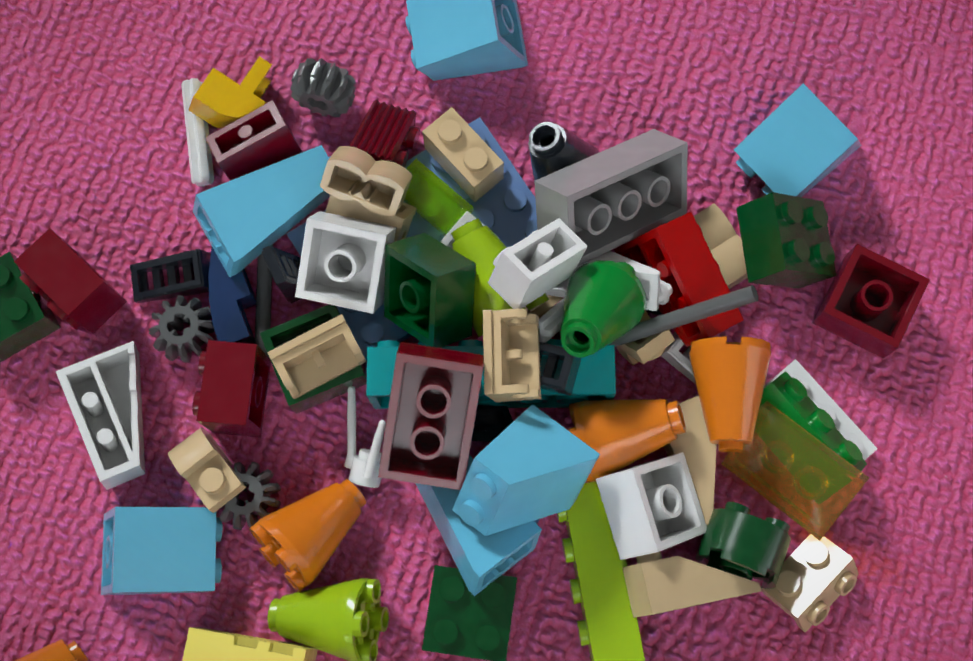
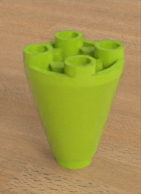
[451,218,550,337]
[268,578,389,661]

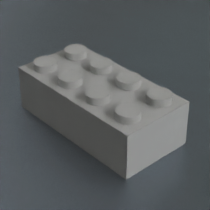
[534,129,688,266]

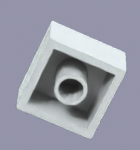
[295,211,396,314]
[596,452,707,560]

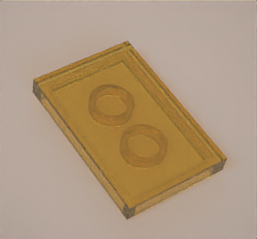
[721,401,869,541]

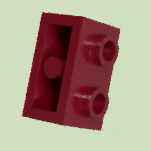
[206,100,302,181]

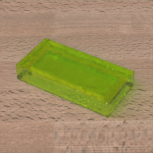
[404,158,474,236]

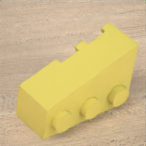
[182,627,318,661]

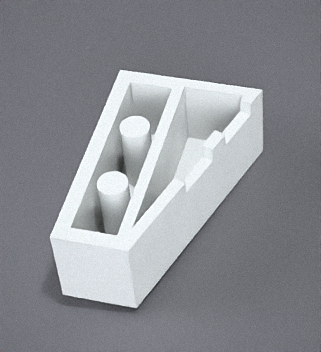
[56,341,145,490]

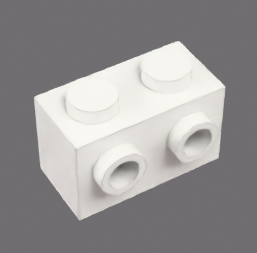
[488,218,588,309]

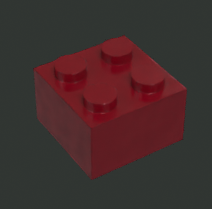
[14,228,127,334]
[812,244,930,358]
[192,340,271,438]

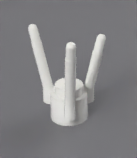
[344,386,386,488]

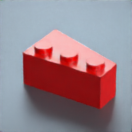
[614,211,744,347]

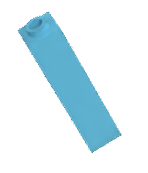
[193,145,331,277]
[415,455,542,596]

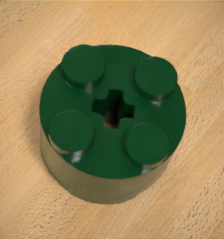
[695,501,791,589]

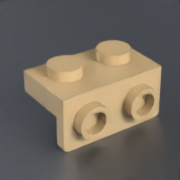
[761,530,859,632]

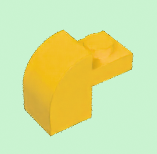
[188,56,272,129]

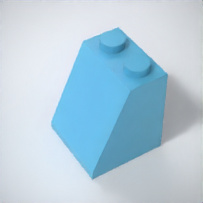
[405,0,528,81]
[734,83,862,197]
[452,404,600,536]
[101,507,223,595]

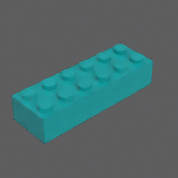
[366,339,616,409]

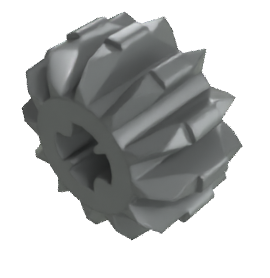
[290,58,356,117]
[148,295,215,363]
[219,462,281,530]

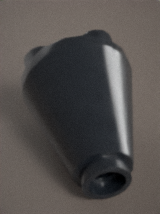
[528,122,600,181]

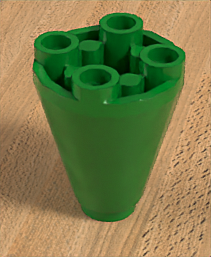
[561,260,646,358]

